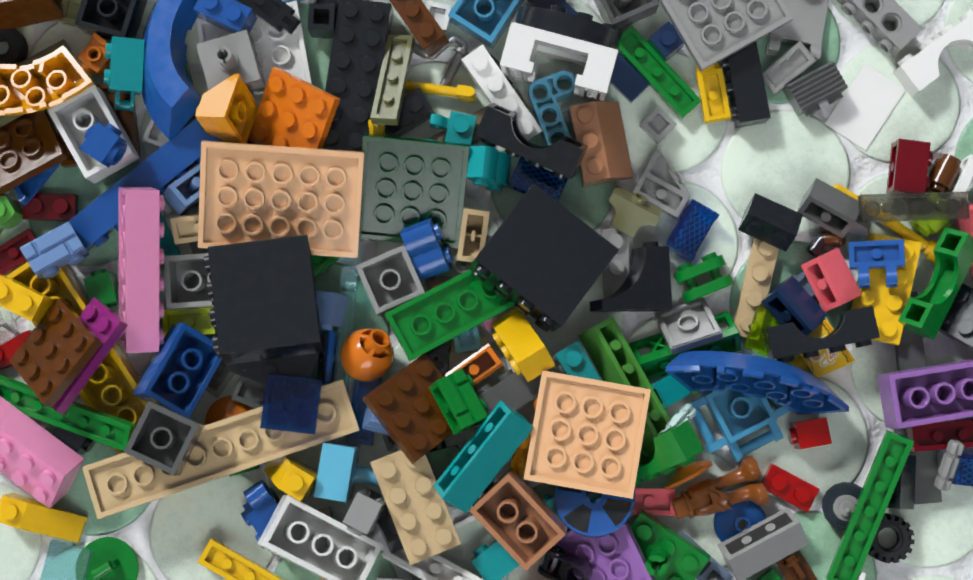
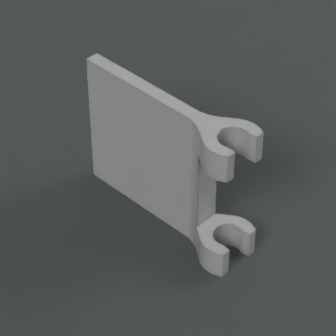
[765,0,829,65]

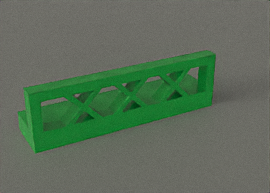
[629,311,741,380]

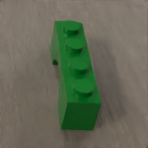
[898,227,973,340]
[635,420,704,486]

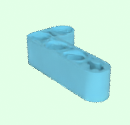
[528,70,578,179]

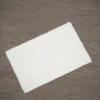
[825,63,906,151]

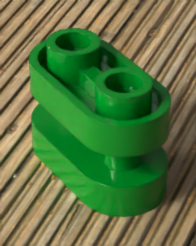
[674,252,734,303]

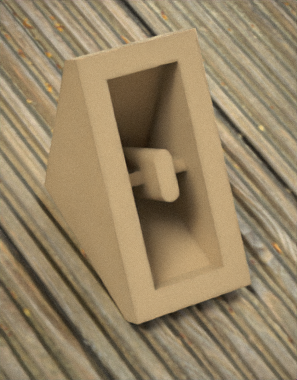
[456,208,490,262]

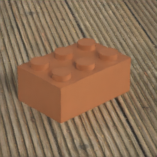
[469,468,568,571]

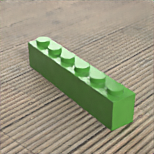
[578,316,680,473]

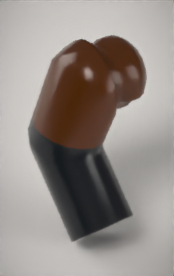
[806,231,846,257]

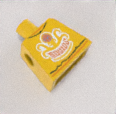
[788,318,855,378]

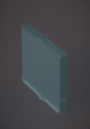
[40,539,93,580]

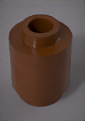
[928,154,961,195]

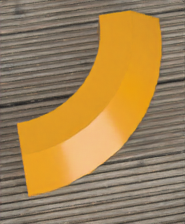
[0,45,94,116]

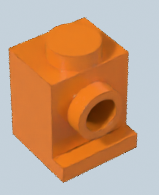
[77,32,110,78]

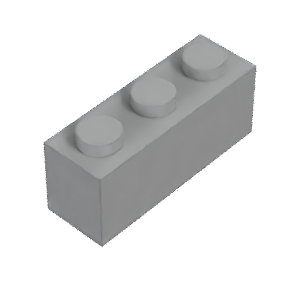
[718,507,809,580]

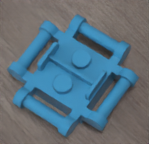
[689,387,791,463]

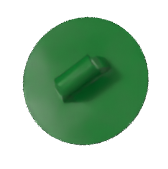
[76,537,139,580]

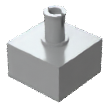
[196,29,266,91]

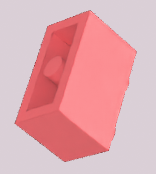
[801,248,862,312]

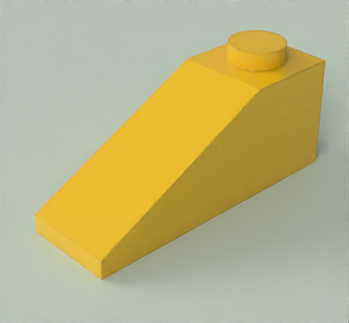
[0,493,88,543]

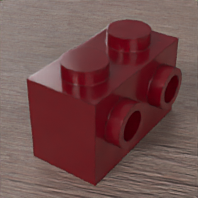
[886,139,933,198]

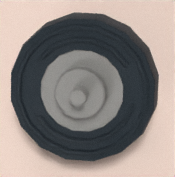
[822,482,862,530]

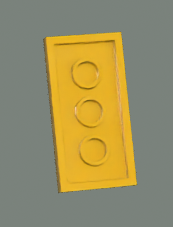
[851,232,922,346]

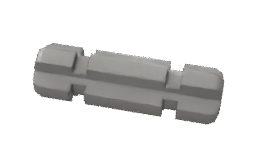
[934,439,965,491]

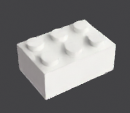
[48,85,140,184]

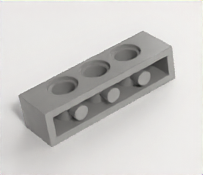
[837,0,923,57]

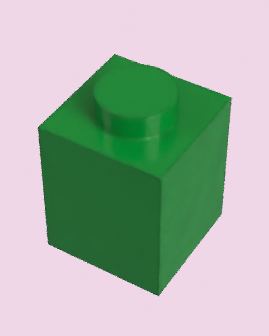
[83,269,119,308]

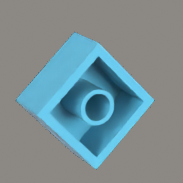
[314,441,379,502]

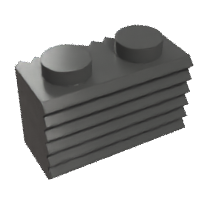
[783,61,848,117]

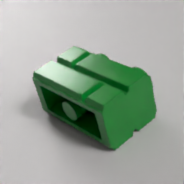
[429,369,488,436]

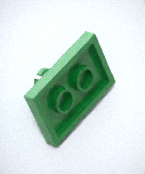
[630,510,711,580]

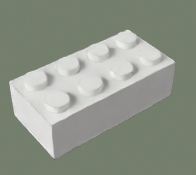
[257,495,383,580]

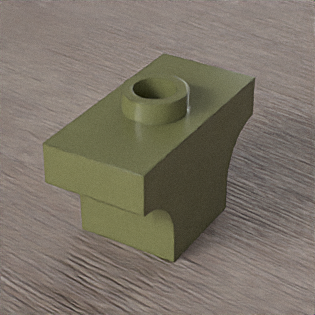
[608,186,663,237]

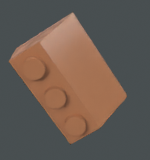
[568,101,633,188]

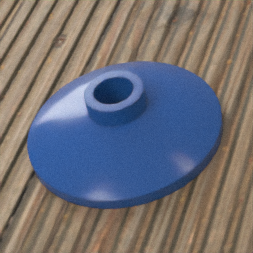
[714,501,766,542]

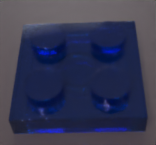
[260,374,323,435]

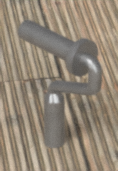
[413,36,469,86]

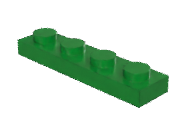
[618,25,702,120]

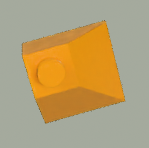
[195,74,259,144]

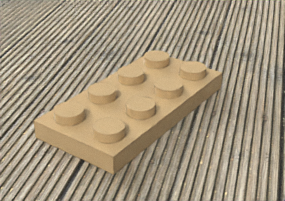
[370,450,461,565]

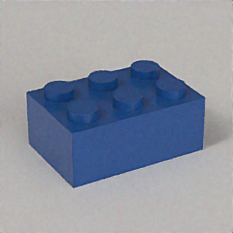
[133,322,222,418]

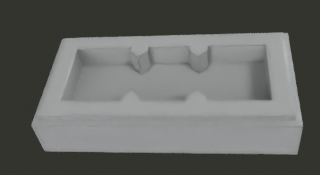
[762,41,817,95]

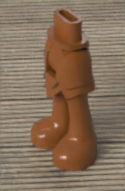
[671,456,769,520]

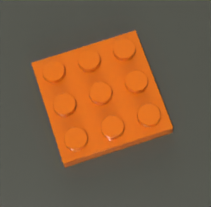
[248,67,340,149]

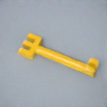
[405,80,477,103]

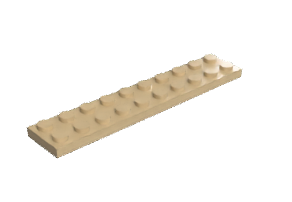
[82,379,360,519]

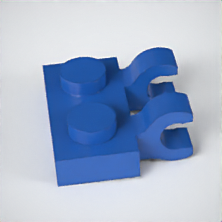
[849,239,905,289]

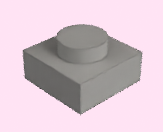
[639,106,677,144]

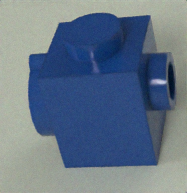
[79,122,128,168]

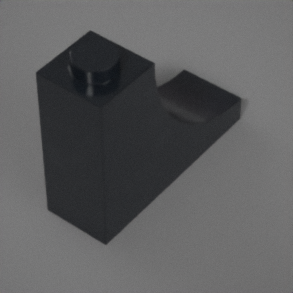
[589,242,672,312]

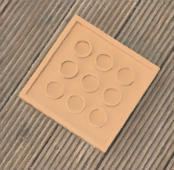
[523,370,651,499]

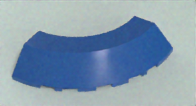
[141,0,202,141]
[665,351,849,415]

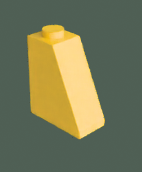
[264,455,318,502]

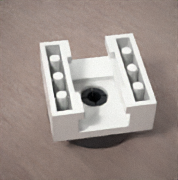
[500,2,622,102]

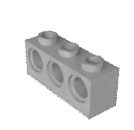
[343,487,386,536]

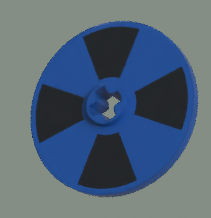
[554,485,636,537]

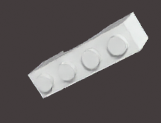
[893,8,973,97]

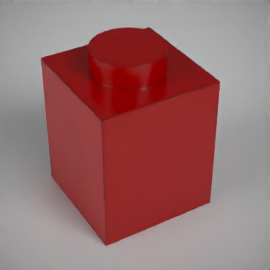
[787,417,832,449]

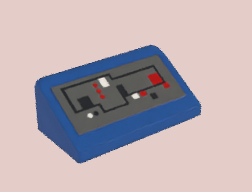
[317,330,341,384]

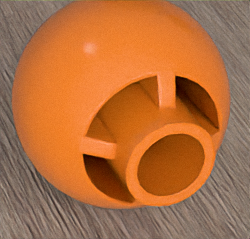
[340,328,394,382]

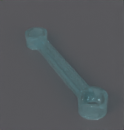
[334,265,360,392]

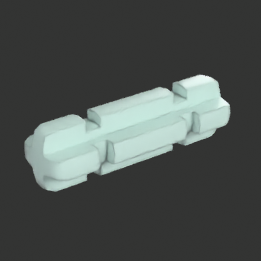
[658,403,696,435]

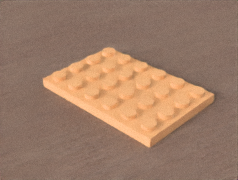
[198,141,364,258]

